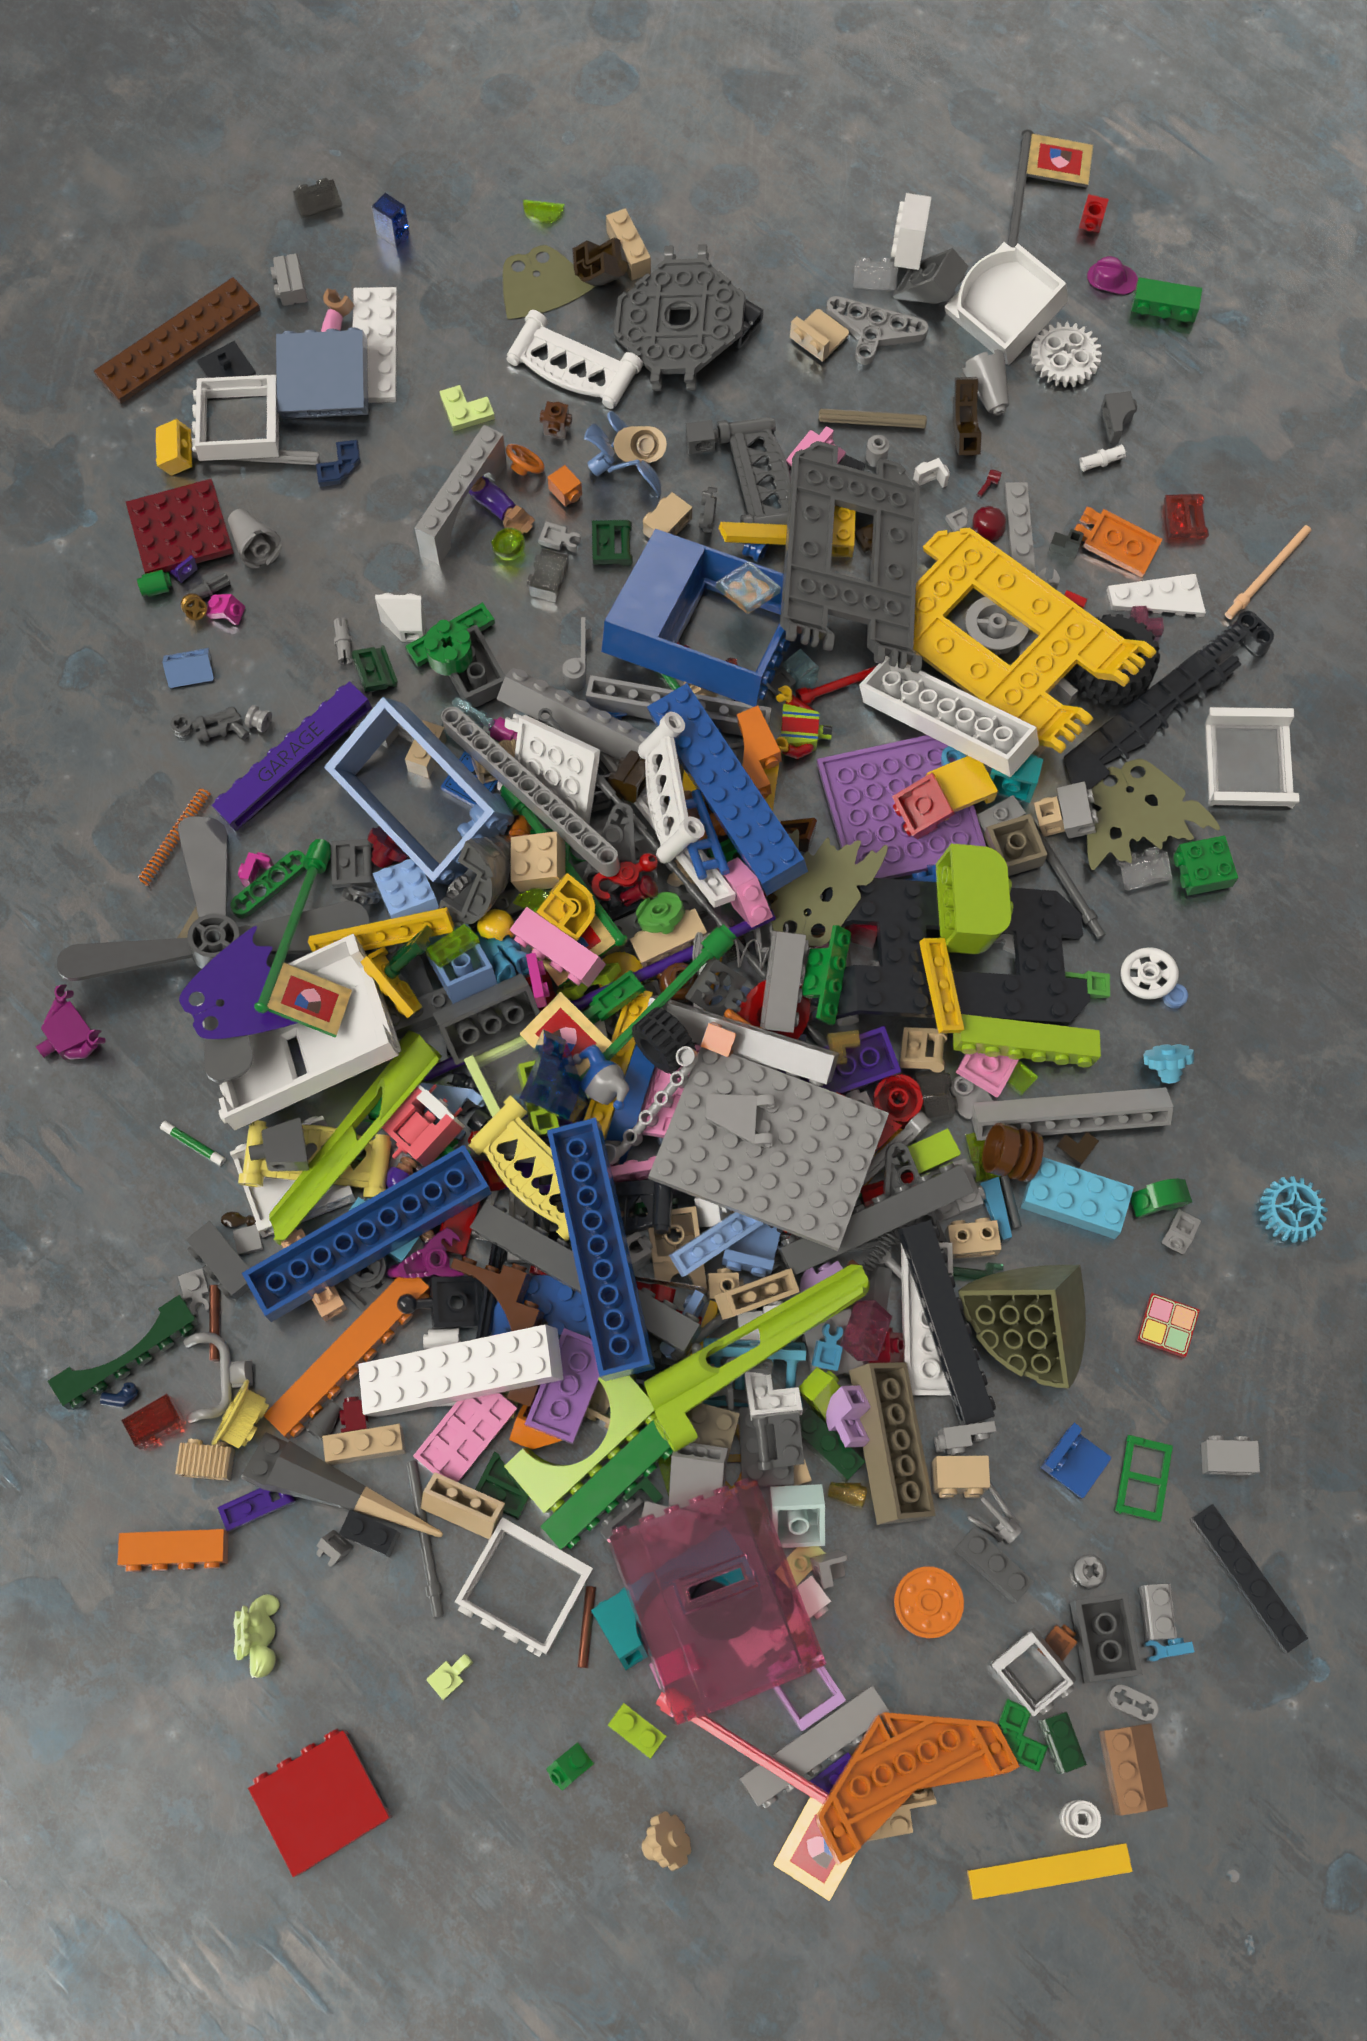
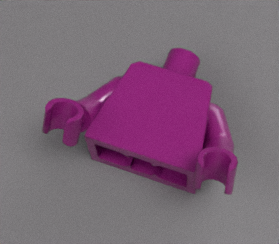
[36,984,106,1060]

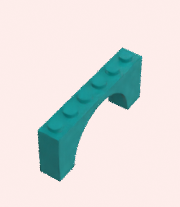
[591,1527,761,1670]

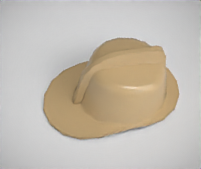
[613,426,667,463]

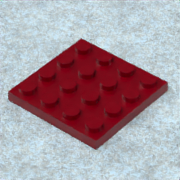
[126,478,234,574]

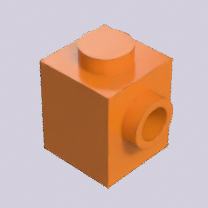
[547,465,582,507]

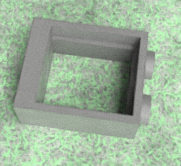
[991,1628,1076,1717]

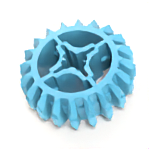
[1259,1176,1328,1243]

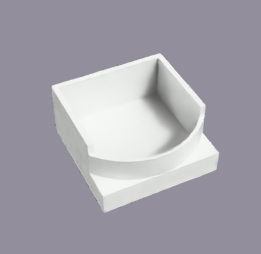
[945,242,1068,366]

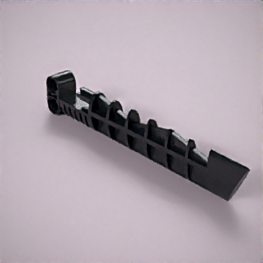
[1064,611,1274,789]

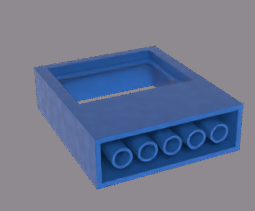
[601,529,791,707]

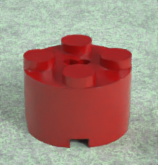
[872,1074,923,1129]

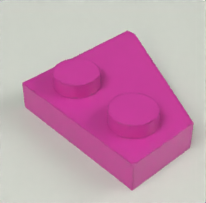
[526,953,550,1008]

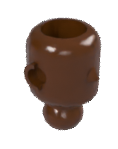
[656,962,698,1003]

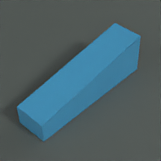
[979,1177,1012,1243]

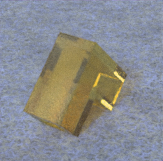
[827,1030,860,1065]

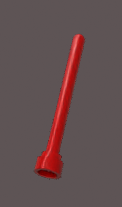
[795,666,876,705]

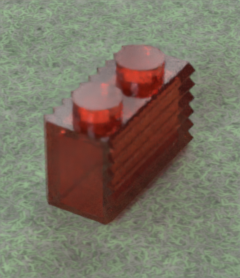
[121,1394,185,1450]

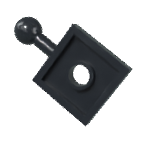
[397,1276,482,1329]

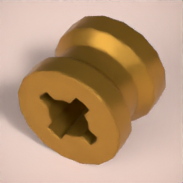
[181,593,207,620]

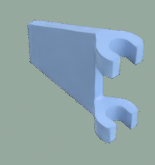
[420,1083,486,1140]

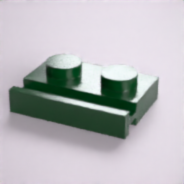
[352,645,398,693]

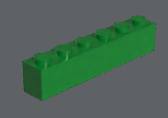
[540,1419,673,1550]

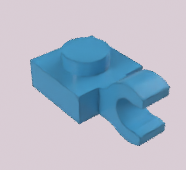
[1144,1638,1194,1662]

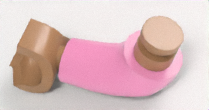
[321,288,355,332]

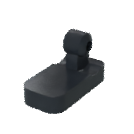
[600,884,645,922]

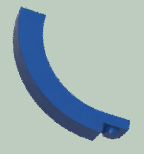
[606,1044,655,1164]

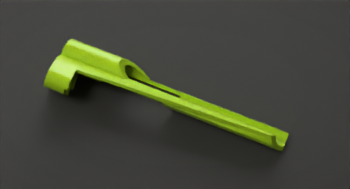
[269,1031,442,1245]
[644,1264,870,1452]

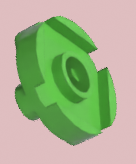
[636,892,685,934]

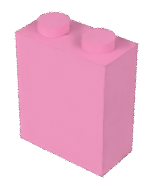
[717,857,773,928]

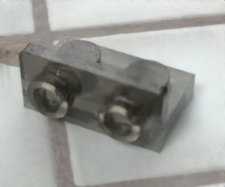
[293,178,342,218]

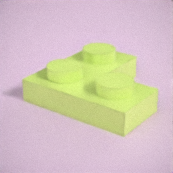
[439,385,495,432]

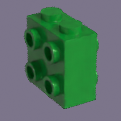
[1174,835,1238,896]

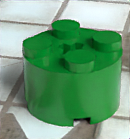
[424,620,473,676]

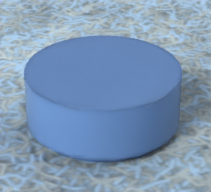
[1163,984,1188,1009]

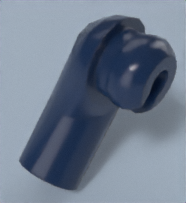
[100,1382,138,1408]

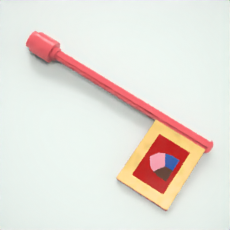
[656,1685,855,1901]

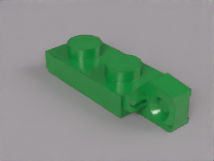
[583,970,646,1024]

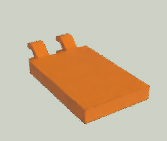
[1074,507,1163,578]

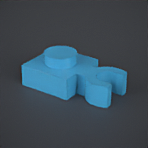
[811,1323,843,1371]

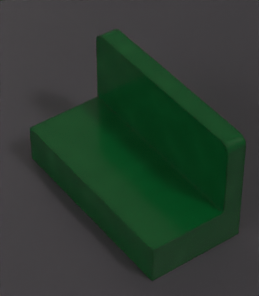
[622,1477,663,1505]

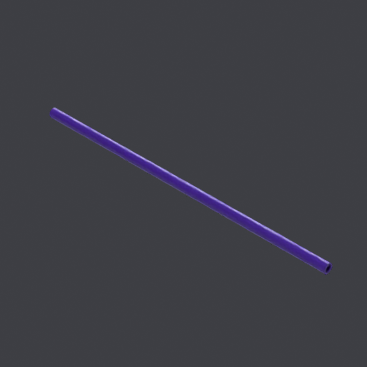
[424,909,776,1082]

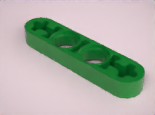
[230,850,306,919]

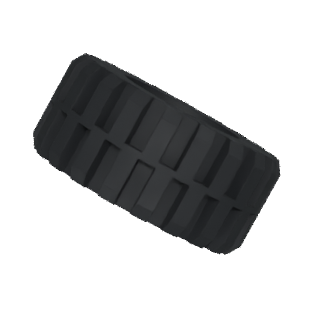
[1070,614,1160,705]

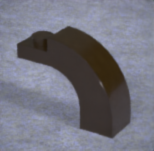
[953,377,982,455]

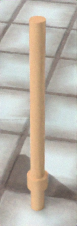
[1225,525,1311,619]

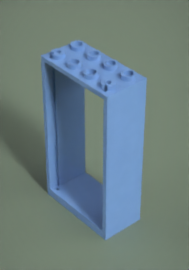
[324,697,514,885]

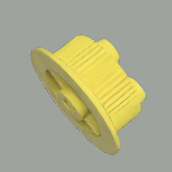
[211,1379,269,1449]

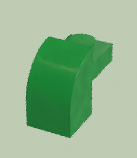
[1131,1178,1193,1218]

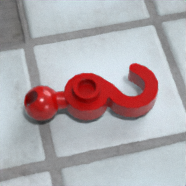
[591,853,658,901]

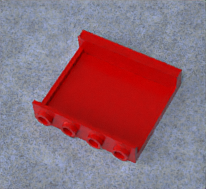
[248,1728,392,1877]

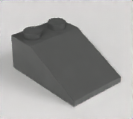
[893,248,969,304]

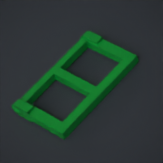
[1115,1435,1173,1522]

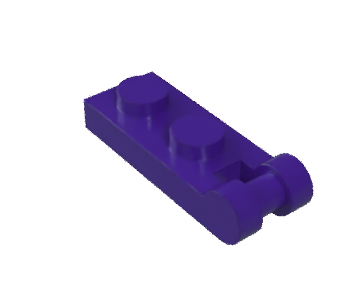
[217,1488,296,1532]

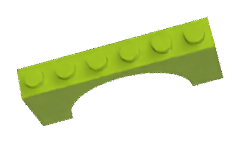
[504,1374,657,1513]

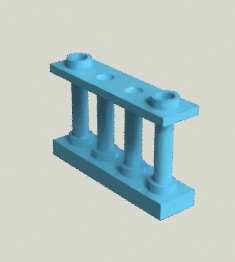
[702,1338,806,1410]

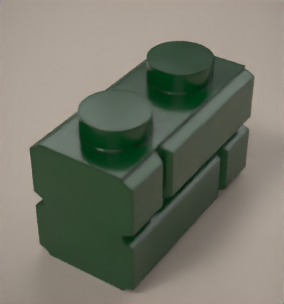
[1038,1712,1087,1774]

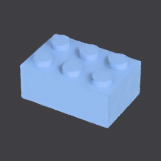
[373,859,439,919]

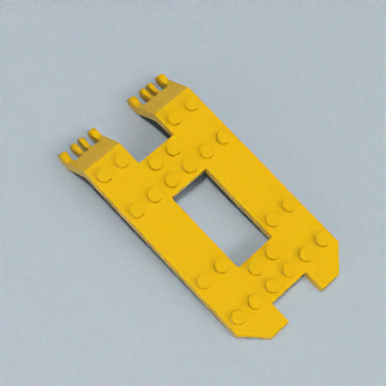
[913,528,1157,753]

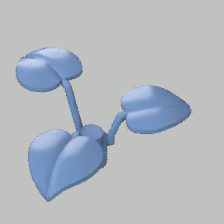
[584,411,661,498]

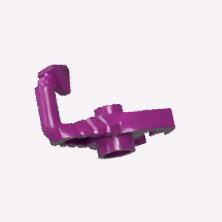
[387,1228,466,1278]

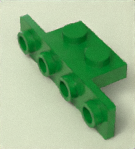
[802,925,851,1025]

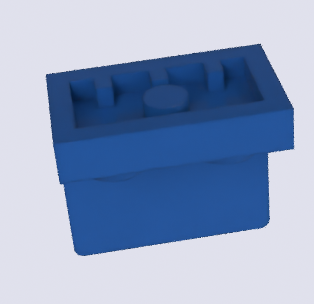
[1040,1423,1111,1498]

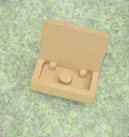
[790,309,849,362]

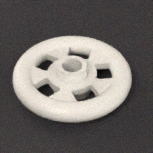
[1121,947,1179,999]

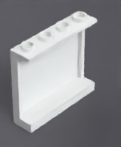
[230,1116,356,1238]

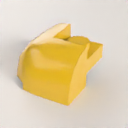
[536,873,595,941]

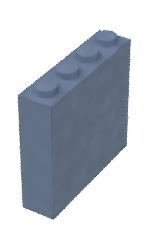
[276,327,368,419]

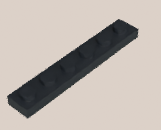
[1190,1504,1308,1653]

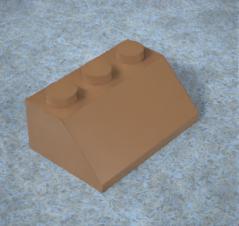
[1098,1723,1168,1815]

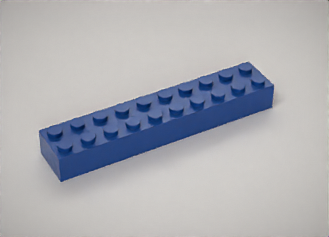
[647,683,808,896]
[547,1118,655,1381]
[242,1145,492,1322]

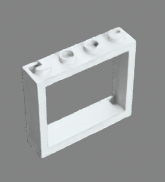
[192,375,279,461]
[455,1517,594,1657]

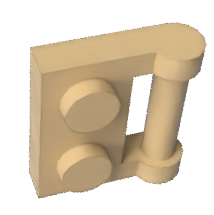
[900,1027,947,1073]

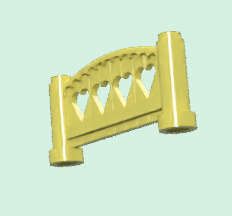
[469,1095,570,1242]
[238,1120,392,1199]

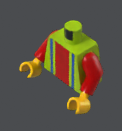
[775,685,832,759]

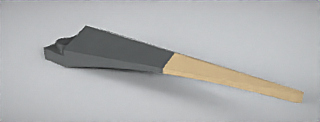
[241,1432,443,1537]

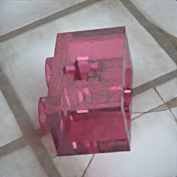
[840,1300,892,1361]

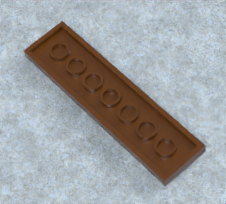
[94,277,260,404]

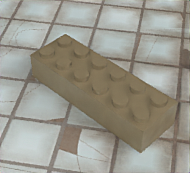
[849,1362,936,1525]

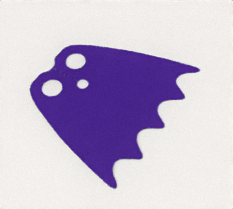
[179,926,297,1039]

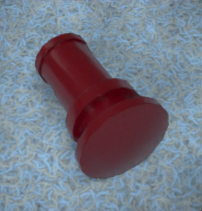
[620,875,658,906]

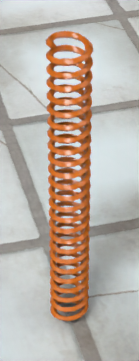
[139,789,211,886]

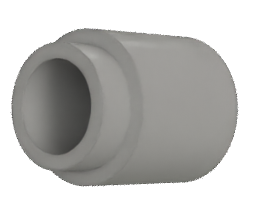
[866,435,889,467]

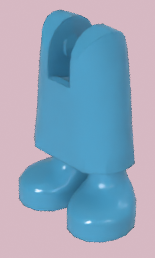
[474,931,530,984]

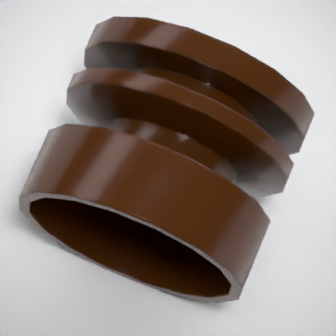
[982,1123,1044,1182]

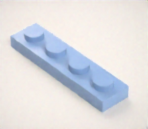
[669,1212,763,1277]

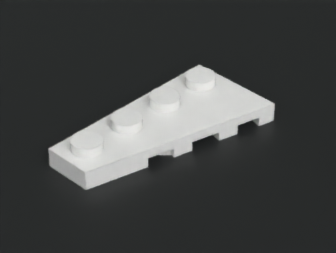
[1107,574,1206,617]

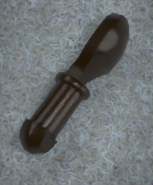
[221,1211,256,1228]

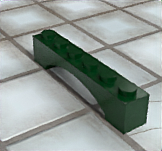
[47,1294,200,1410]

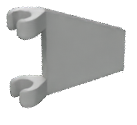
[705,1094,775,1148]

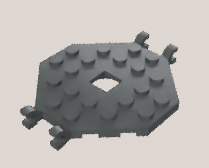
[614,244,746,391]

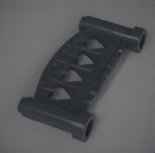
[535,1175,673,1239]

